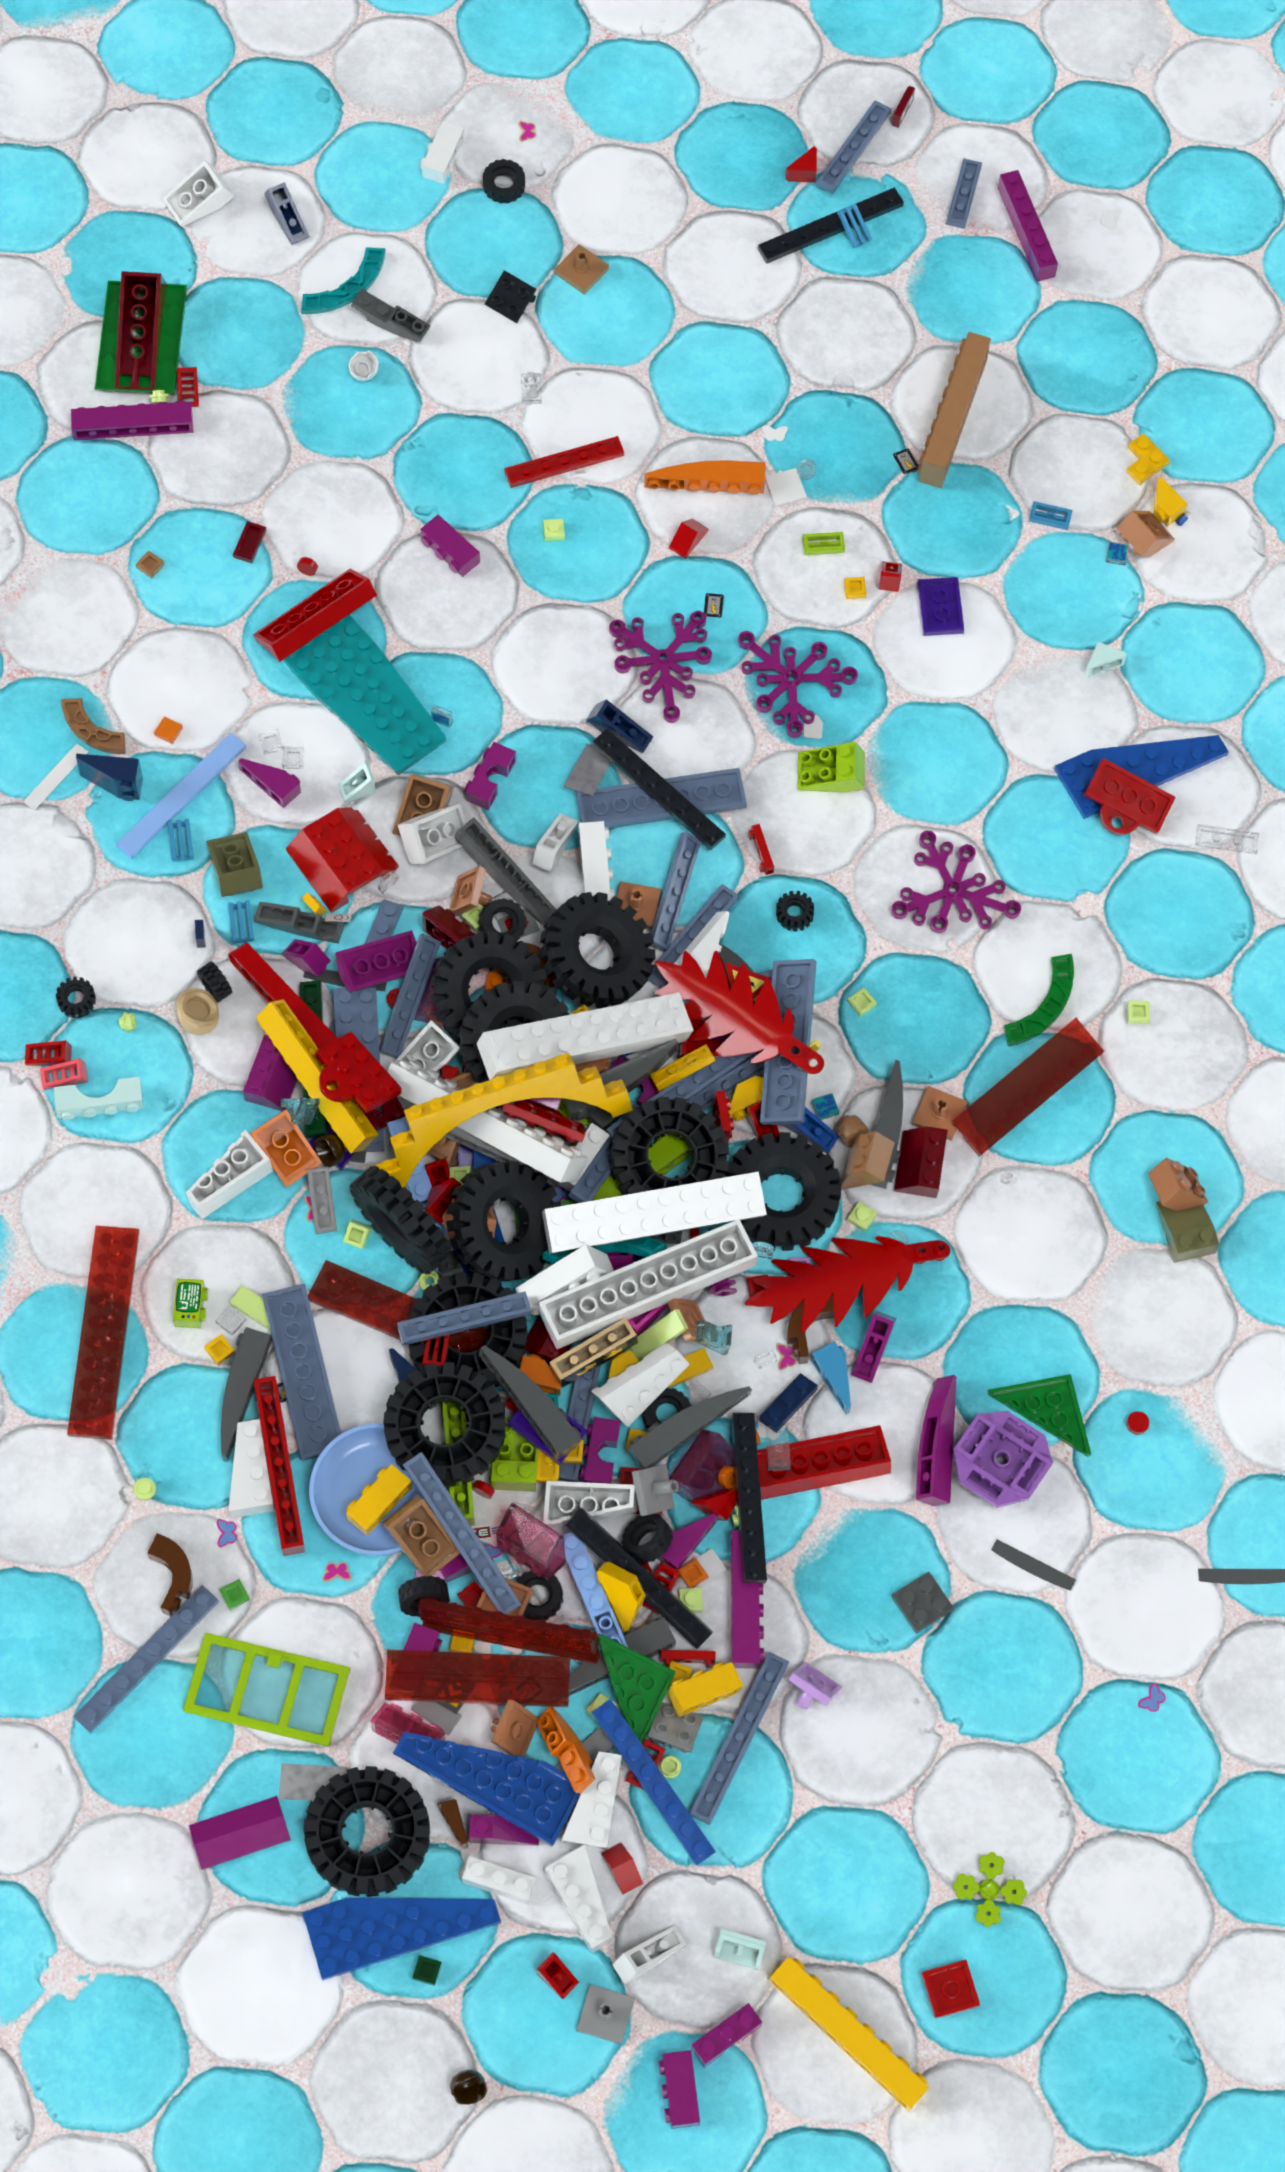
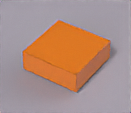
[154,716,183,744]
[678,1558,709,1588]

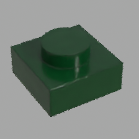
[412,1955,442,1986]

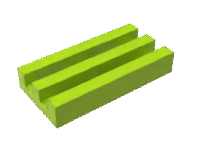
[803,532,845,555]

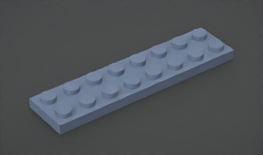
[576,768,747,828]
[760,959,817,1125]
[333,987,384,1152]
[262,1284,341,1461]

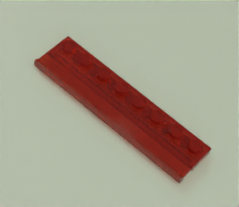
[951,1017,1105,1157]
[418,1598,600,1664]
[385,1650,570,1707]

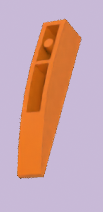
[644,460,766,494]

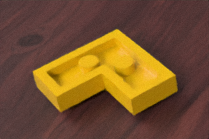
[1126,433,1170,486]
[536,1440,584,1483]

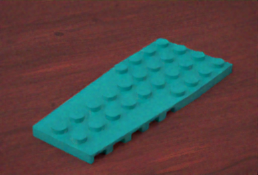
[283,614,446,775]

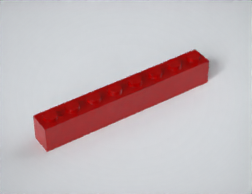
[254,1376,305,1556]

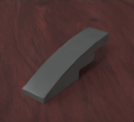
[254,902,344,944]

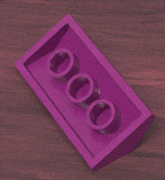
[335,930,417,993]
[189,1796,291,1870]

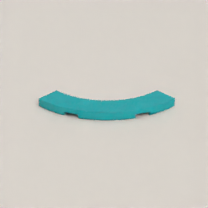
[301,247,386,314]
[543,1237,667,1264]

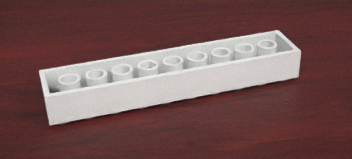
[476,993,694,1080]
[387,1060,588,1183]
[542,1172,767,1254]
[538,1219,758,1350]

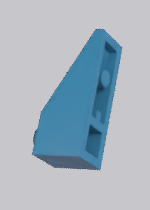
[811,1341,851,1414]

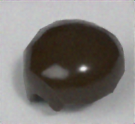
[315,1134,345,1168]
[450,2069,487,2105]

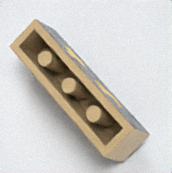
[549,1317,638,1388]

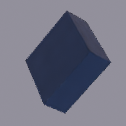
[195,919,206,948]

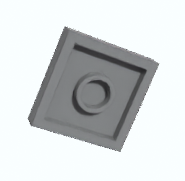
[632,1464,679,1516]
[576,1984,635,2045]

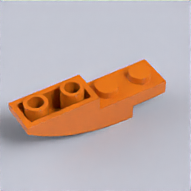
[535,1706,596,1794]

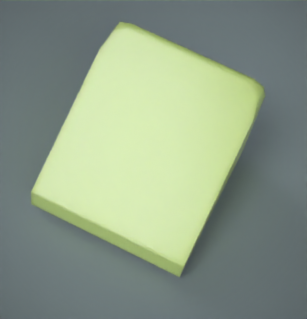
[343,1219,372,1249]

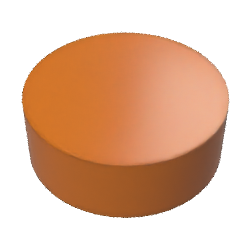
[718,1466,736,1489]

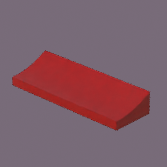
[253,568,377,662]
[757,1425,891,1500]

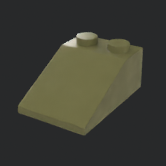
[206,832,263,897]
[1156,1201,1220,1263]

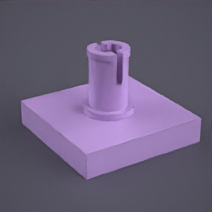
[789,1662,842,1710]

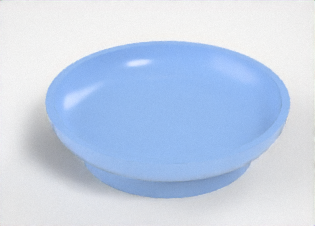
[309,1423,445,1556]

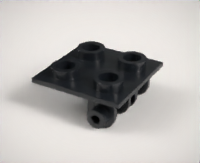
[484,270,537,323]

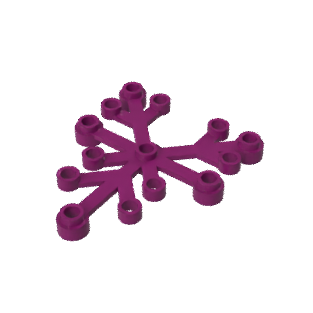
[609,611,712,723]
[738,631,858,738]
[891,830,1021,933]

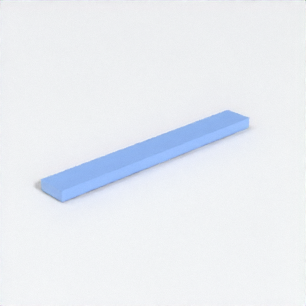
[116,733,246,859]

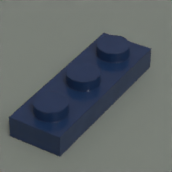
[759,1373,818,1433]

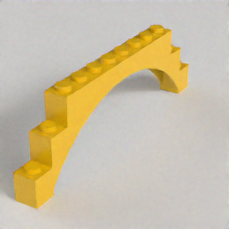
[376,1053,633,1188]

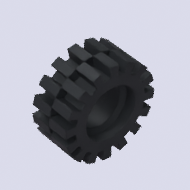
[776,891,814,932]
[197,961,233,1002]
[56,976,96,1018]

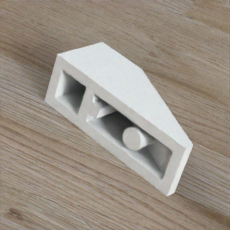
[532,813,579,872]
[612,1925,687,1984]

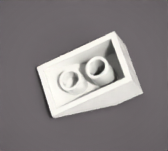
[162,161,234,227]
[398,803,466,864]

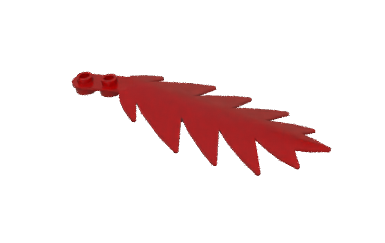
[655,951,824,1074]
[745,1236,950,1333]

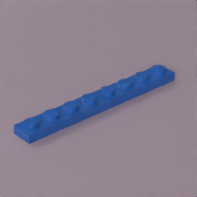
[591,1699,716,1866]

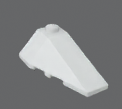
[674,911,730,978]
[386,1020,459,1071]

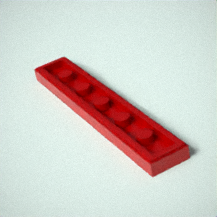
[504,436,624,488]

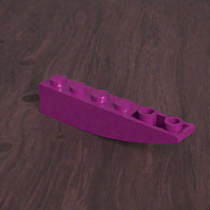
[916,1375,957,1506]

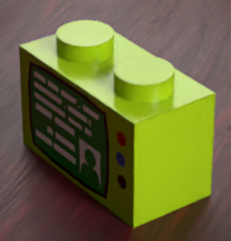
[173,1278,208,1329]

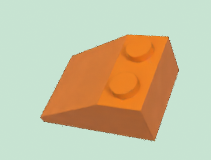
[250,1109,322,1187]

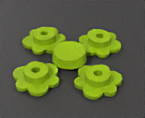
[953,1852,1027,1927]

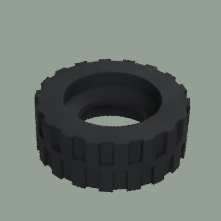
[483,159,525,204]
[478,898,527,941]
[643,1387,691,1429]
[621,1513,673,1564]
[517,1569,563,1622]
[398,1576,450,1617]

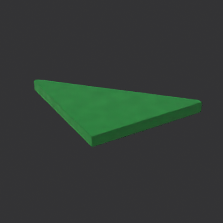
[988,1374,1091,1457]
[597,1634,676,1745]

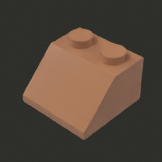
[1117,511,1175,557]

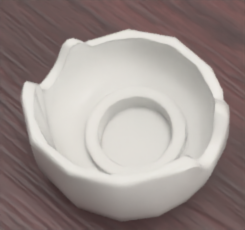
[348,350,379,381]

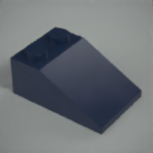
[76,753,143,801]

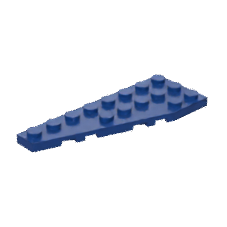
[1054,735,1229,819]
[392,1732,580,1847]
[302,1898,501,1981]

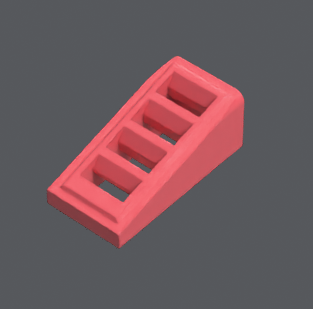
[40,1058,88,1090]

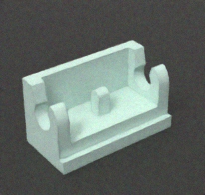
[714,1929,766,1971]

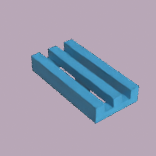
[837,203,872,248]
[1029,501,1073,530]
[168,819,194,862]
[228,900,254,944]

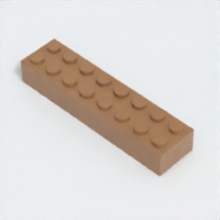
[917,332,991,489]

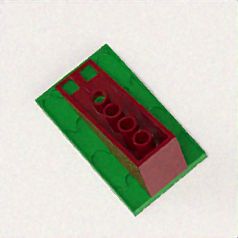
[95,271,187,395]

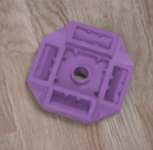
[953,1411,1053,1508]

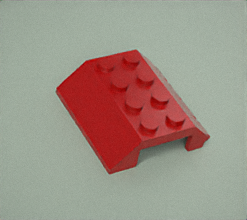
[286,807,399,913]

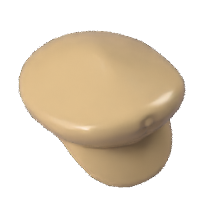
[176,988,219,1035]

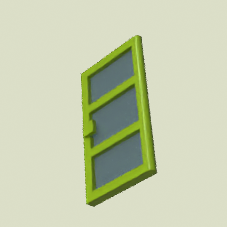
[183,1633,351,1747]

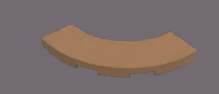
[61,698,125,754]

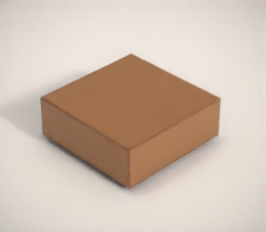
[135,551,165,579]

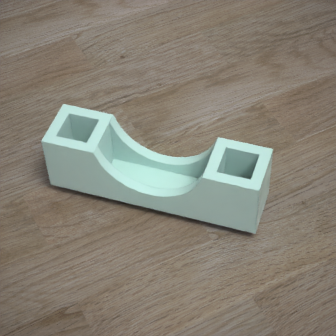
[54,1077,144,1120]

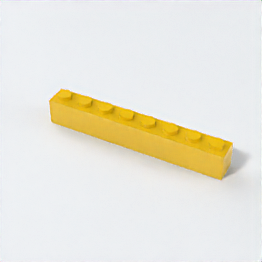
[256,999,379,1153]
[769,1957,929,2112]

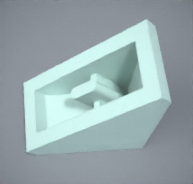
[1085,642,1127,678]
[338,762,376,802]

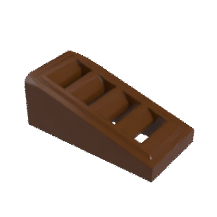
[438,1799,469,1849]

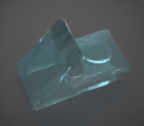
[281,1098,320,1125]
[696,1320,732,1355]

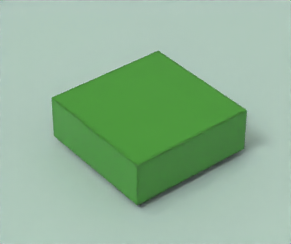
[219,1579,250,1610]

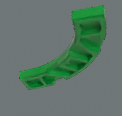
[1004,954,1074,1047]

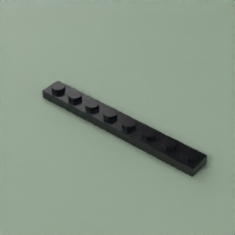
[758,187,904,264]
[593,729,726,850]
[731,1413,767,1583]
[565,1507,713,1649]

